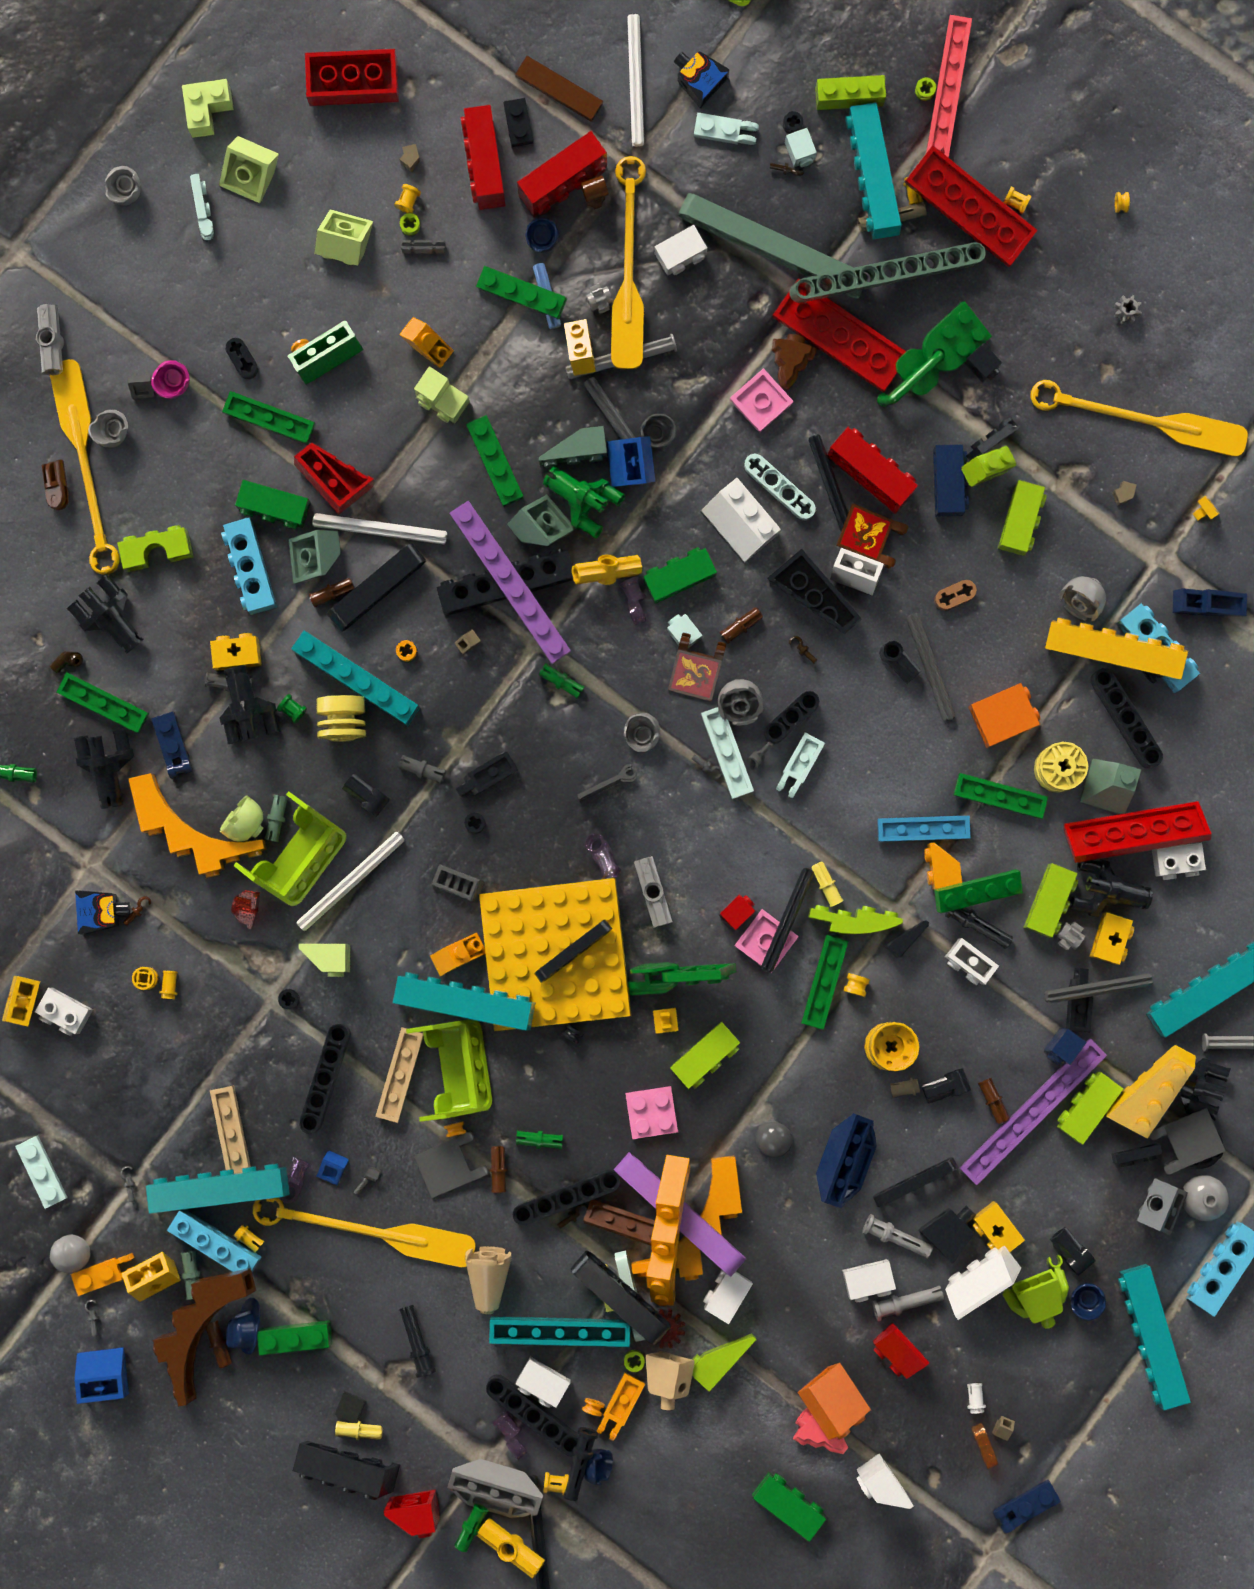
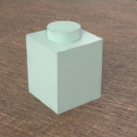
[785,128,817,167]
[667,614,702,648]

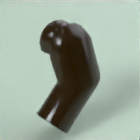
[49,651,83,674]

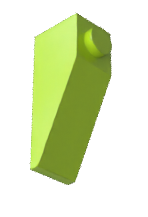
[692,1333,756,1392]

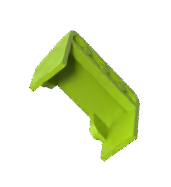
[234,791,346,906]
[406,1019,492,1122]

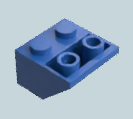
[606,436,656,487]
[74,1347,129,1404]

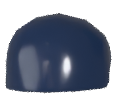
[525,218,559,253]
[1071,1283,1106,1321]
[584,1449,613,1485]

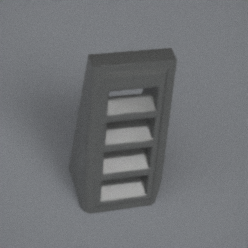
[431,864,485,902]

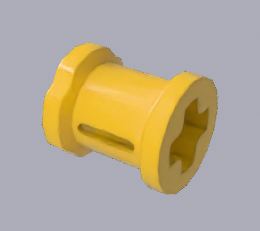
[394,184,421,213]
[1004,186,1031,215]
[543,1472,569,1495]

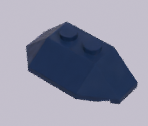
[816,1113,877,1208]

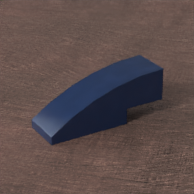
[1173,588,1247,617]

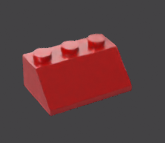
[384,1489,440,1538]

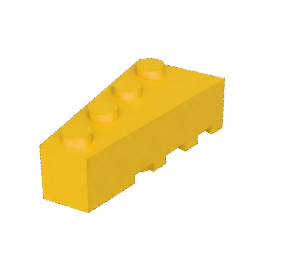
[1106,1045,1196,1139]

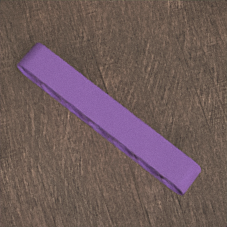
[614,1152,746,1277]

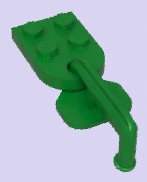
[877,301,992,407]
[627,962,737,995]

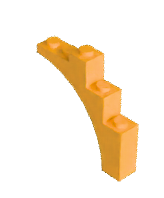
[129,773,267,878]
[646,1155,690,1306]
[631,1156,742,1281]

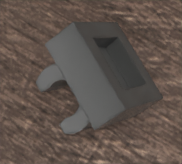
[128,372,155,399]

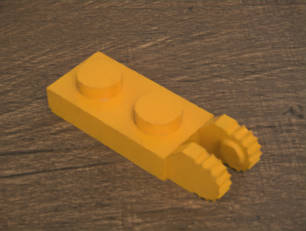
[70,1253,134,1296]
[596,1372,645,1441]

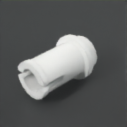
[967,1383,986,1413]

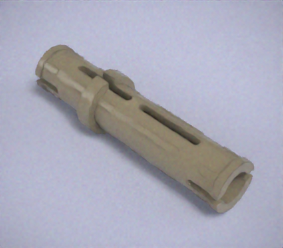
[858,202,927,232]

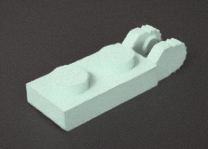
[694,113,759,145]
[190,174,214,241]
[776,732,825,798]

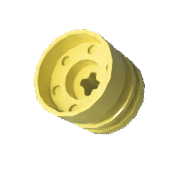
[316,695,366,742]
[1034,742,1088,793]

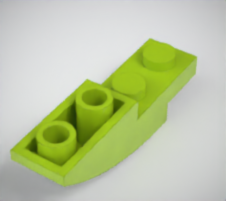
[808,905,903,934]

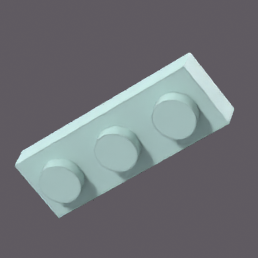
[15,1136,68,1209]

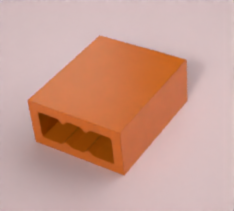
[968,683,1041,748]
[797,1363,871,1440]

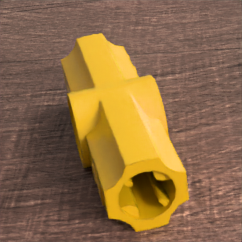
[572,555,642,585]
[476,1518,545,1579]

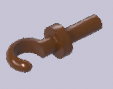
[123,896,151,926]

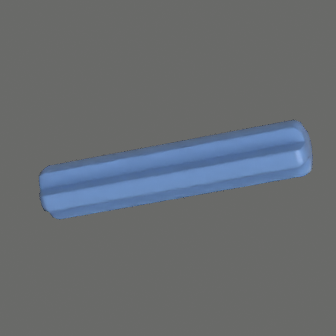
[533,263,561,329]

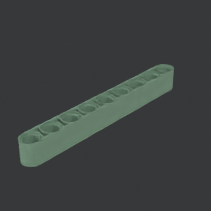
[678,193,869,299]
[790,243,986,303]

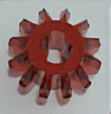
[659,1308,685,1348]

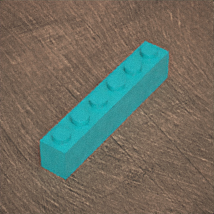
[846,103,901,239]
[291,630,420,727]
[1146,941,1254,1038]
[393,972,536,1031]
[146,1163,290,1213]
[1118,1264,1191,1410]
[489,1316,630,1347]

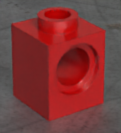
[719,894,755,930]

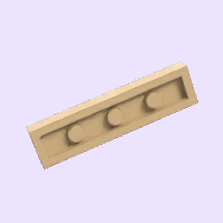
[375,1027,423,1123]
[210,1085,251,1173]

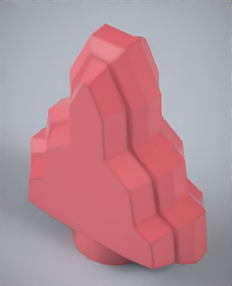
[793,1408,848,1454]

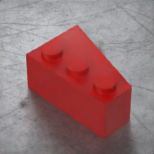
[294,442,374,515]

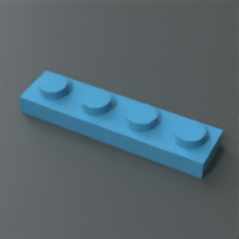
[877,816,971,842]

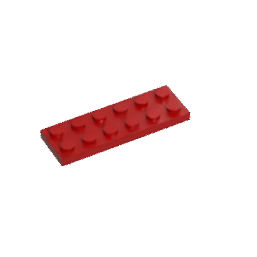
[904,145,1037,267]
[772,278,906,393]
[1064,801,1212,863]

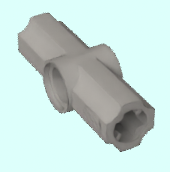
[36,304,64,375]
[634,856,673,928]

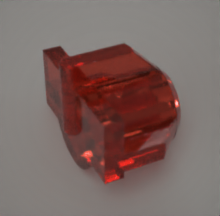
[231,890,260,929]

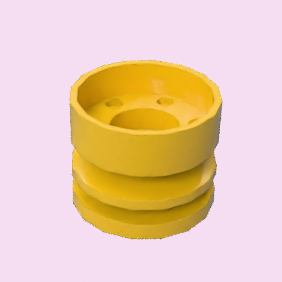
[864,1022,919,1071]

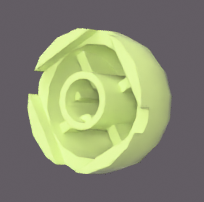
[220,796,263,842]

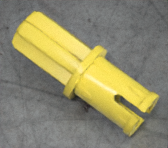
[812,862,843,907]
[335,1421,383,1440]

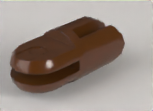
[41,459,69,510]

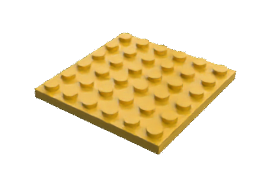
[479,878,631,1031]

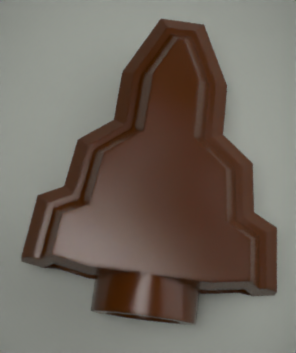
[771,334,817,390]

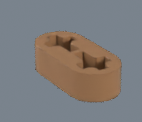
[934,580,977,611]

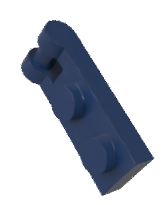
[151,711,193,779]
[993,1480,1061,1534]

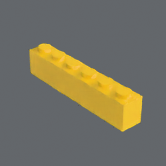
[1045,618,1189,679]

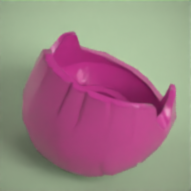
[151,360,190,399]

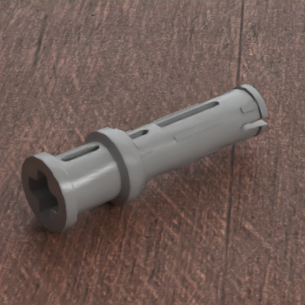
[862,1214,933,1258]
[872,1286,944,1321]

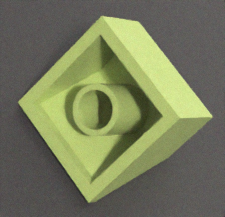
[219,136,279,203]
[314,210,373,266]
[299,944,350,977]

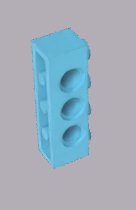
[221,518,277,615]
[1116,603,1200,693]
[167,1209,262,1272]
[1187,1221,1254,1317]

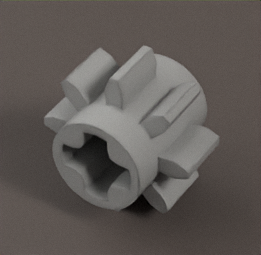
[586,284,613,314]
[1113,295,1142,324]
[1056,922,1085,950]

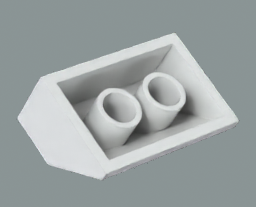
[701,478,781,563]
[945,1245,1021,1320]
[856,1454,913,1509]

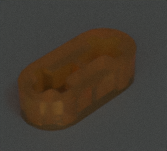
[971,1423,999,1469]

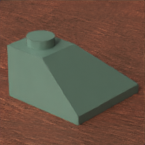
[507,495,576,546]
[289,530,341,584]
[1080,759,1141,814]

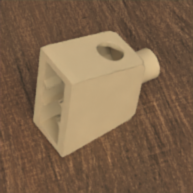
[646,1351,695,1410]

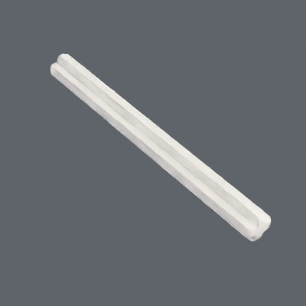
[628,14,644,147]
[313,513,447,545]
[297,832,404,931]

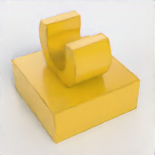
[1192,495,1220,521]
[653,1008,679,1033]

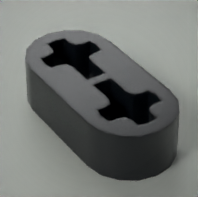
[225,338,258,379]

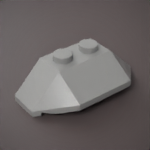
[447,1459,543,1518]

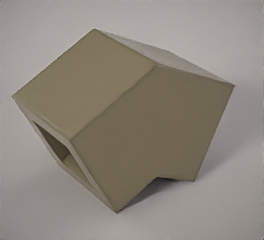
[399,144,420,172]
[1112,481,1137,506]
[455,629,482,654]
[992,1416,1015,1441]

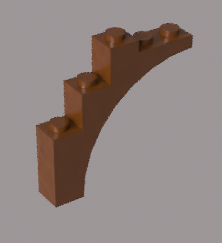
[153,1268,256,1407]

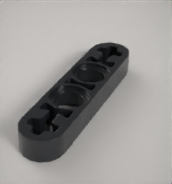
[534,919,613,983]
[873,1157,958,1207]

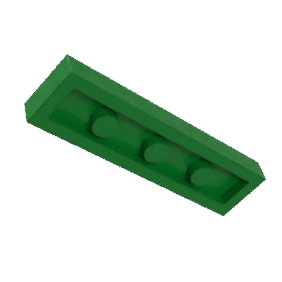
[476,266,567,320]
[222,391,316,445]
[466,415,524,507]
[56,672,149,734]
[953,773,1048,819]
[934,869,1023,913]
[801,935,848,1030]

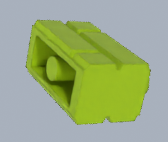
[961,446,1016,487]

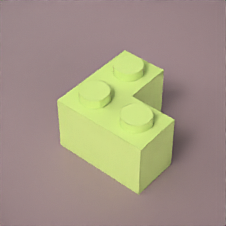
[182,79,234,138]
[414,367,470,424]

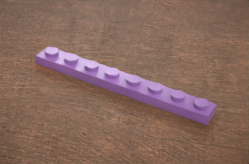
[450,501,571,664]
[960,1039,1107,1185]

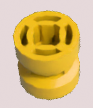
[132,967,159,990]

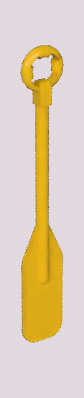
[611,156,646,369]
[50,359,120,575]
[1030,380,1248,457]
[252,1197,475,1267]

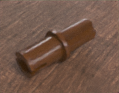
[309,578,355,608]
[720,607,763,644]
[978,1078,1009,1124]
[489,1146,508,1193]
[205,1320,232,1368]

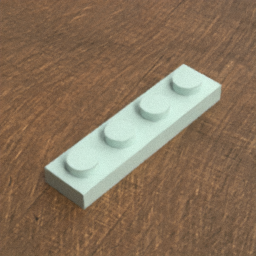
[701,707,754,799]

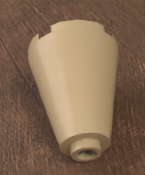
[465,1246,511,1314]

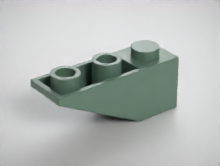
[539,426,607,468]

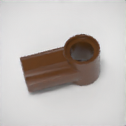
[581,176,609,210]

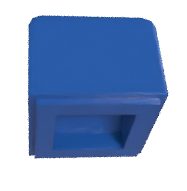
[316,1151,349,1186]

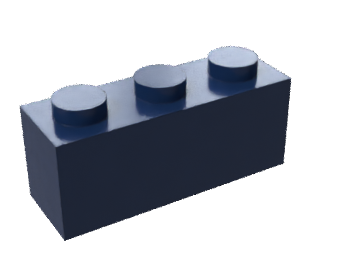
[933,445,969,517]

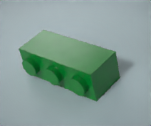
[287,320,364,385]
[235,480,311,530]
[643,547,717,604]
[257,1320,332,1355]
[752,1472,826,1542]

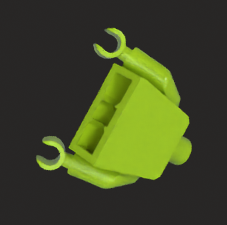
[1002,1255,1069,1329]

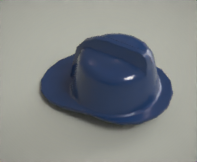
[226,1298,261,1354]

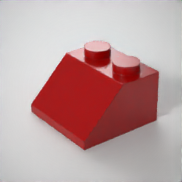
[872,1322,929,1379]

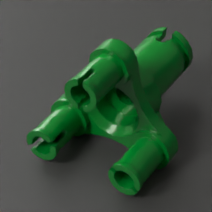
[543,466,626,539]

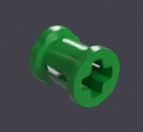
[277,694,307,724]

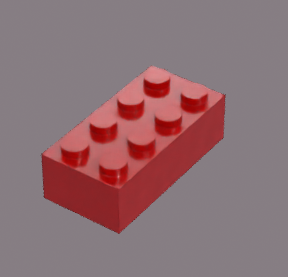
[305,49,399,106]
[460,105,506,210]
[517,131,607,217]
[827,427,918,515]

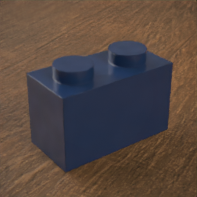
[1044,1028,1087,1066]

